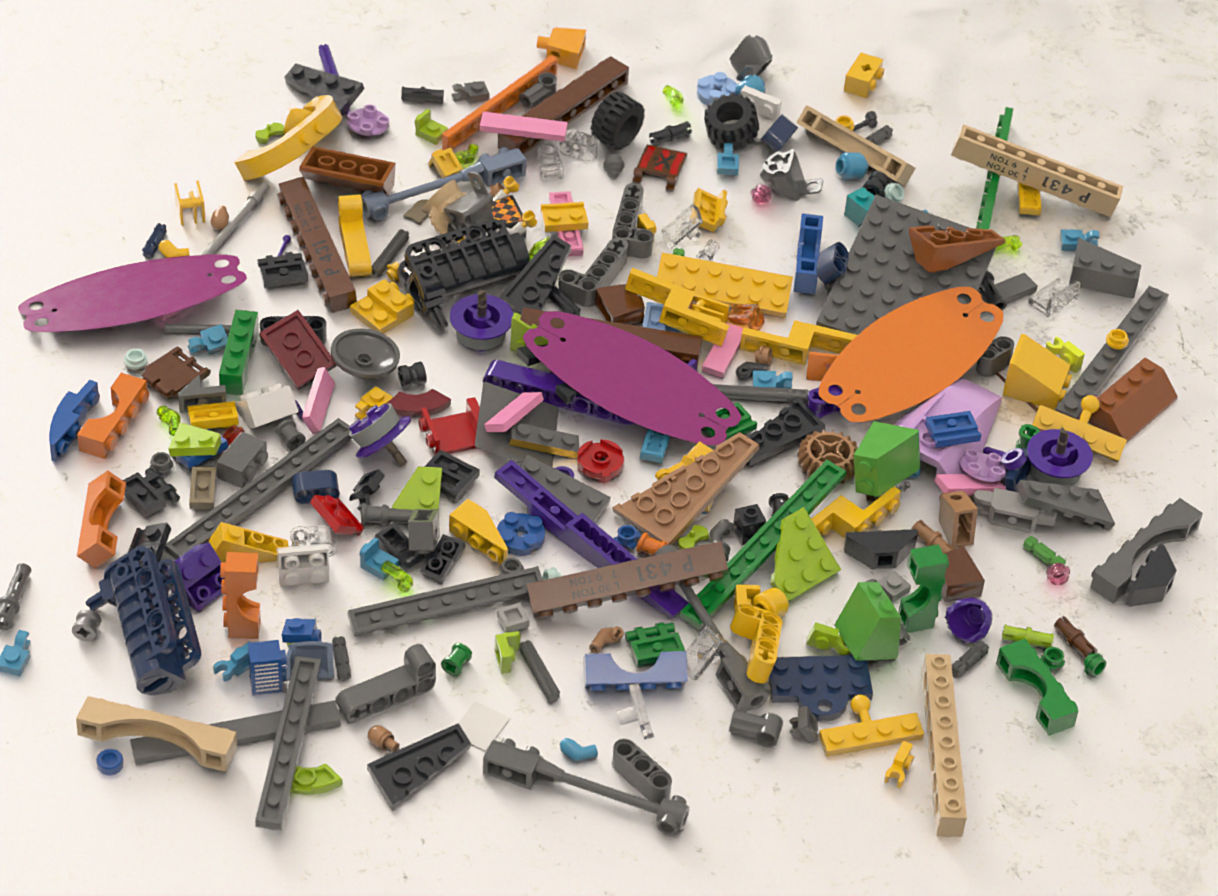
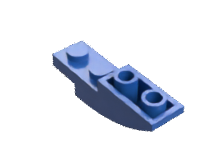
[49,379,100,462]

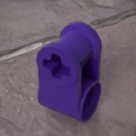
[806,385,849,419]

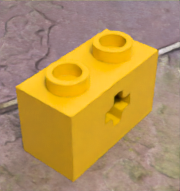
[843,52,885,98]

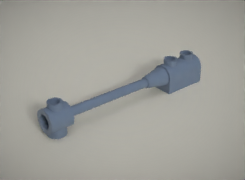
[361,147,527,221]

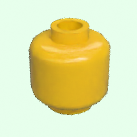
[752,588,789,618]

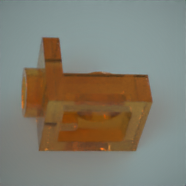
[728,304,765,331]

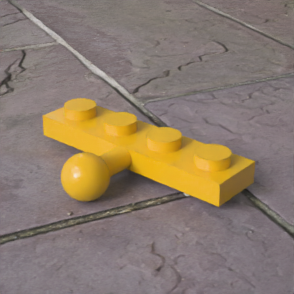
[1032,395,1127,463]
[818,695,924,757]

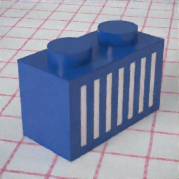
[248,640,287,695]

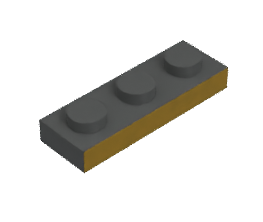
[509,423,579,459]

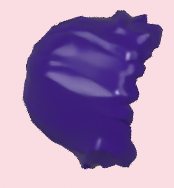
[944,598,993,644]

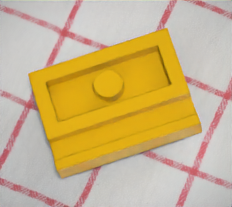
[540,202,589,232]
[188,401,239,429]

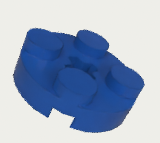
[497,512,545,556]

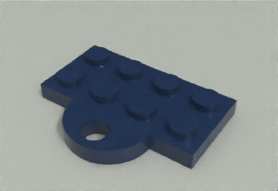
[768,655,873,722]

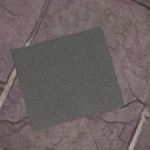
[475,382,559,467]

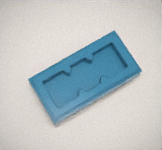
[639,429,671,463]

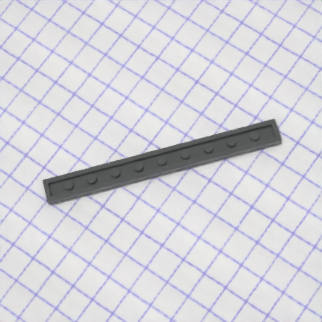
[1055,286,1169,420]
[165,418,352,559]

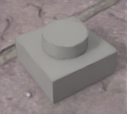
[878,571,911,602]
[497,603,530,632]

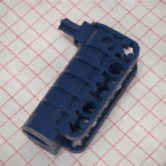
[85,546,202,695]

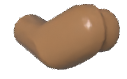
[589,626,624,654]

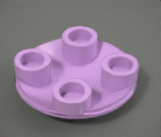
[347,104,390,136]
[960,449,1006,482]

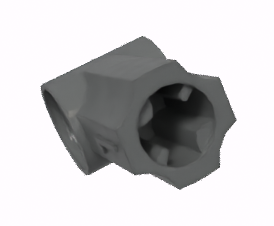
[519,73,557,110]
[729,710,783,748]

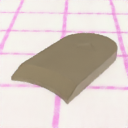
[403,199,429,224]

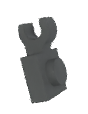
[451,81,490,103]

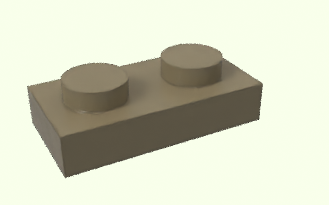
[189,467,217,509]

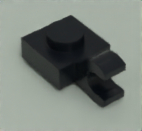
[349,469,385,510]

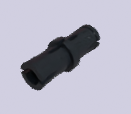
[401,86,444,103]
[649,121,692,146]

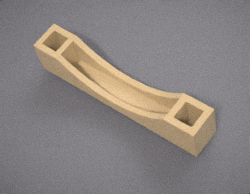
[796,105,916,186]
[76,696,237,772]

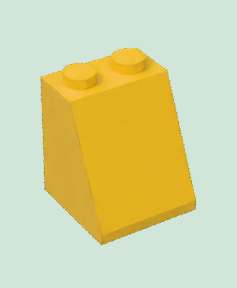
[1003,333,1072,410]

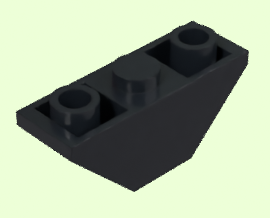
[843,529,918,569]
[1125,543,1177,606]

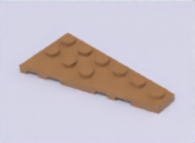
[612,432,759,545]

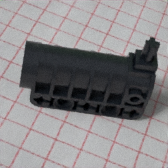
[397,219,530,331]

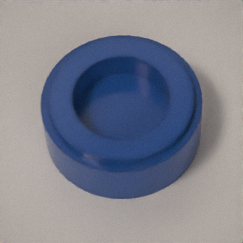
[96,749,124,775]

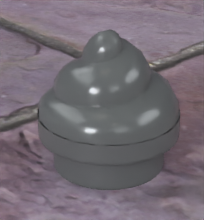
[603,155,624,178]

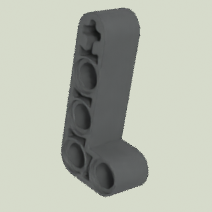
[612,183,654,259]
[558,238,628,307]
[335,644,436,722]

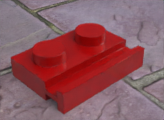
[310,495,365,536]

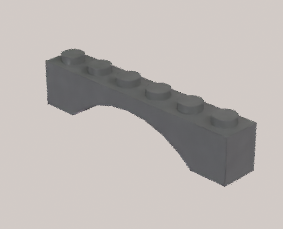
[1090,498,1203,604]

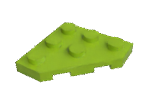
[770,507,842,601]

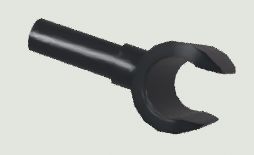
[853,111,878,132]

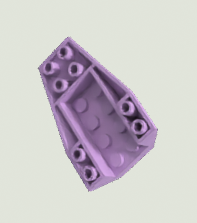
[894,378,1003,478]

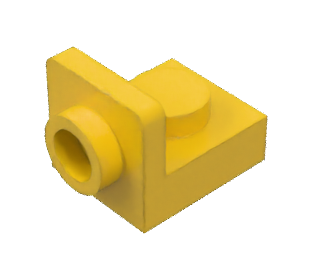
[427,147,463,178]
[734,585,761,614]

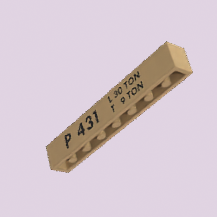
[951,124,1123,218]

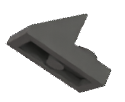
[178,375,227,413]

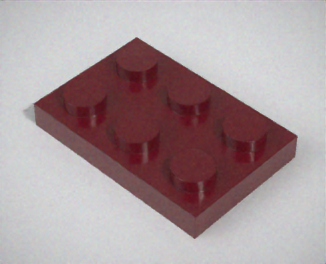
[259,310,337,390]

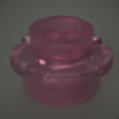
[751,184,771,204]
[1046,563,1070,585]

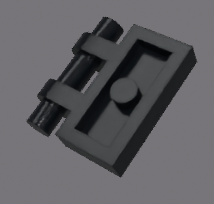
[257,252,308,288]
[123,468,180,517]

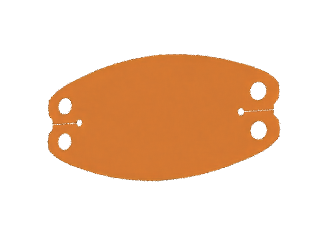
[818,287,1004,422]

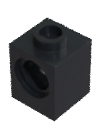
[733,504,766,545]

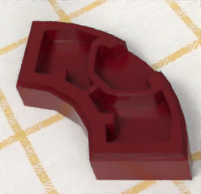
[386,389,451,417]

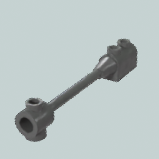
[654,545,770,712]
[483,737,690,835]

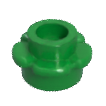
[1040,647,1065,670]
[1083,653,1107,676]

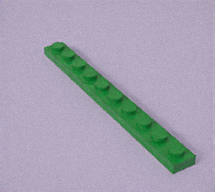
[976,107,1014,229]
[680,459,846,630]

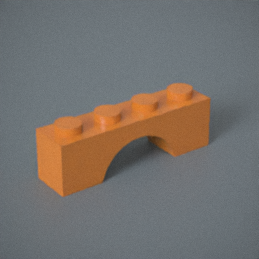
[77,372,149,459]
[76,470,126,568]
[220,552,261,639]

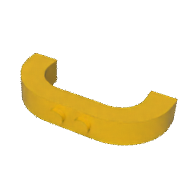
[234,95,342,181]

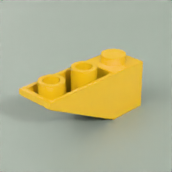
[449,499,508,564]
[208,522,288,563]

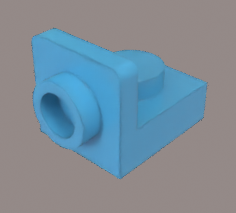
[359,537,399,581]

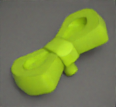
[255,122,284,144]
[677,525,709,550]

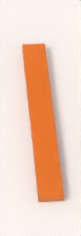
[442,55,557,150]

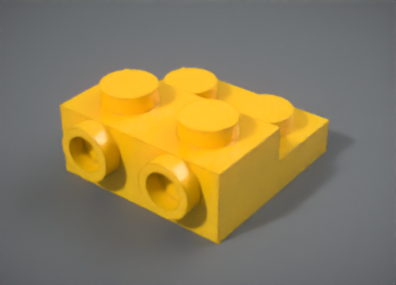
[350,279,414,334]

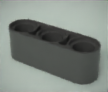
[612,739,672,804]

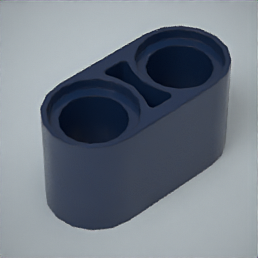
[760,114,798,152]
[816,242,849,284]
[292,470,340,504]

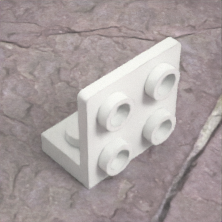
[724,86,782,142]

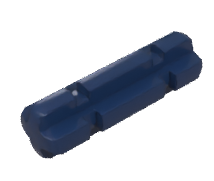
[142,223,167,258]

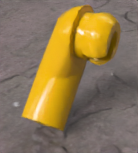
[158,240,190,258]

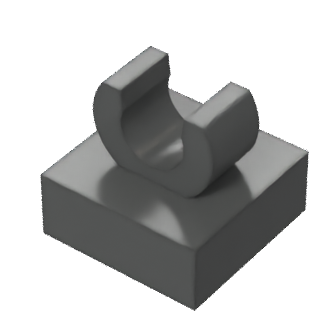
[789,706,818,743]

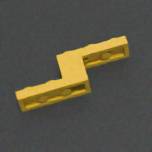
[625,268,730,347]
[740,320,857,365]
[811,486,901,538]

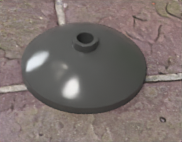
[330,328,400,379]

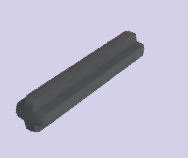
[372,229,409,276]
[519,640,560,702]

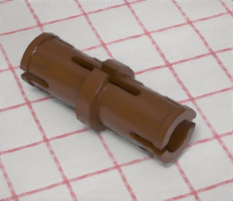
[1053,616,1098,659]

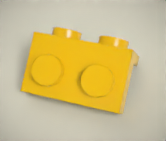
[691,188,728,232]

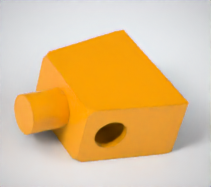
[536,27,586,69]

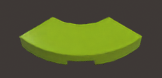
[291,763,343,795]

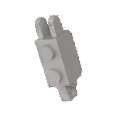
[973,488,1057,533]

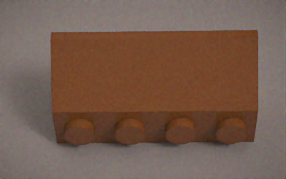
[299,146,396,195]
[1088,357,1178,444]

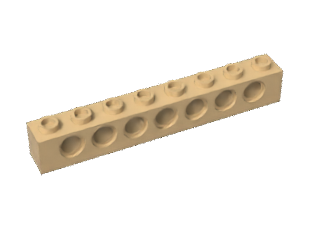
[921,654,967,837]

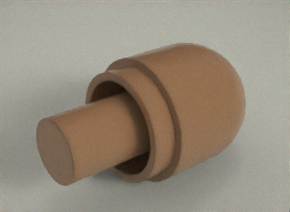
[210,205,229,231]
[367,725,400,752]

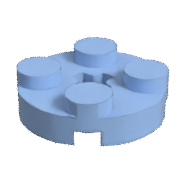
[697,72,737,105]

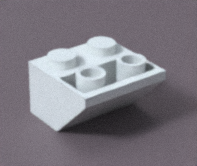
[235,383,299,428]
[276,543,329,586]

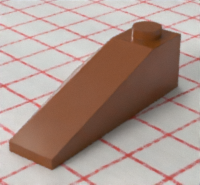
[908,226,1005,273]

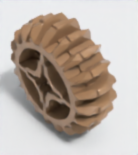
[797,429,858,484]

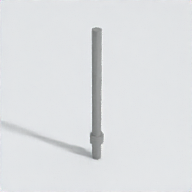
[201,182,270,255]

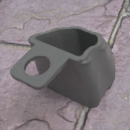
[729,35,773,81]
[760,149,824,200]
[444,171,493,239]

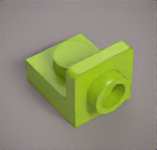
[414,109,448,145]
[494,631,521,674]

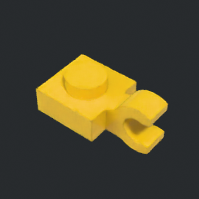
[355,386,393,420]
[884,741,914,789]

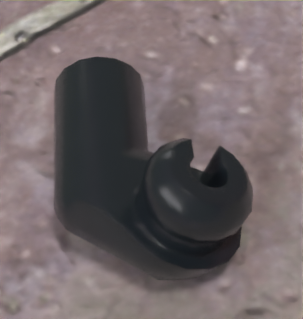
[735,361,767,380]

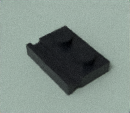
[128,522,172,566]

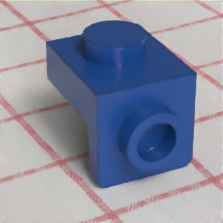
[281,618,322,643]

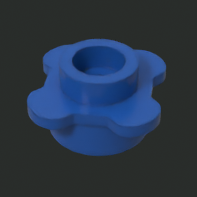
[614,525,641,549]

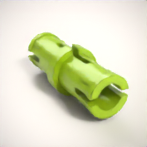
[1001,624,1054,648]

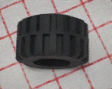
[590,91,645,150]
[704,93,760,151]

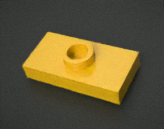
[1017,182,1042,215]

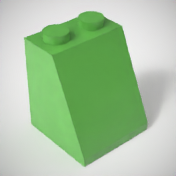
[854,421,920,497]
[834,582,901,661]

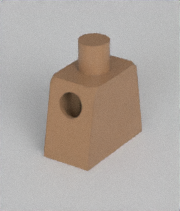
[939,491,978,548]

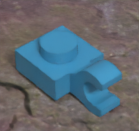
[717,143,739,175]
[1060,229,1100,251]
[187,324,228,354]
[753,371,793,389]
[0,630,31,677]
[213,641,251,682]

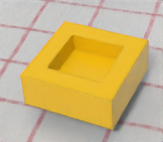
[637,213,657,243]

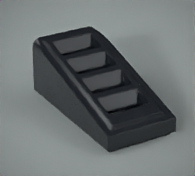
[375,522,425,572]

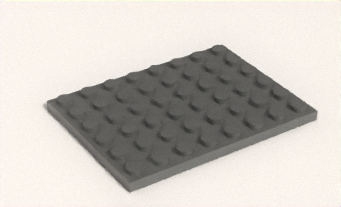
[816,195,997,335]

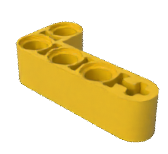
[338,195,372,277]
[730,603,782,683]

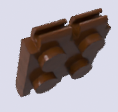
[141,346,211,399]

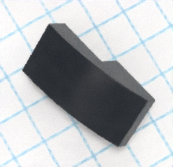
[420,534,466,582]

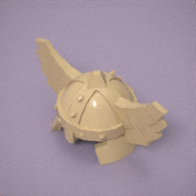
[422,180,467,235]

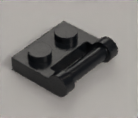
[424,450,480,502]

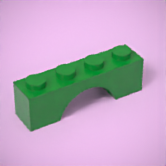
[219,309,259,396]
[898,544,949,633]
[996,639,1079,736]

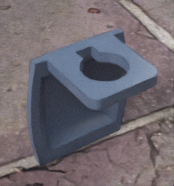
[286,641,334,681]

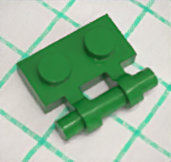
[625,622,686,667]

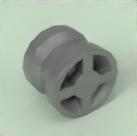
[71,609,101,641]

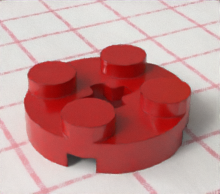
[577,439,624,483]

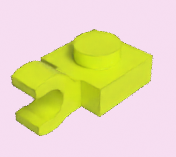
[1045,337,1085,373]

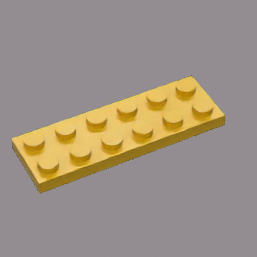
[657,252,793,318]

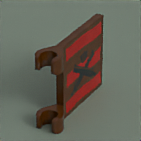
[632,144,688,191]

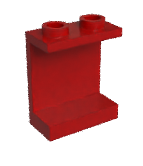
[418,397,480,456]

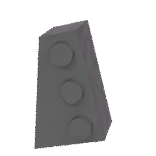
[1069,238,1141,299]

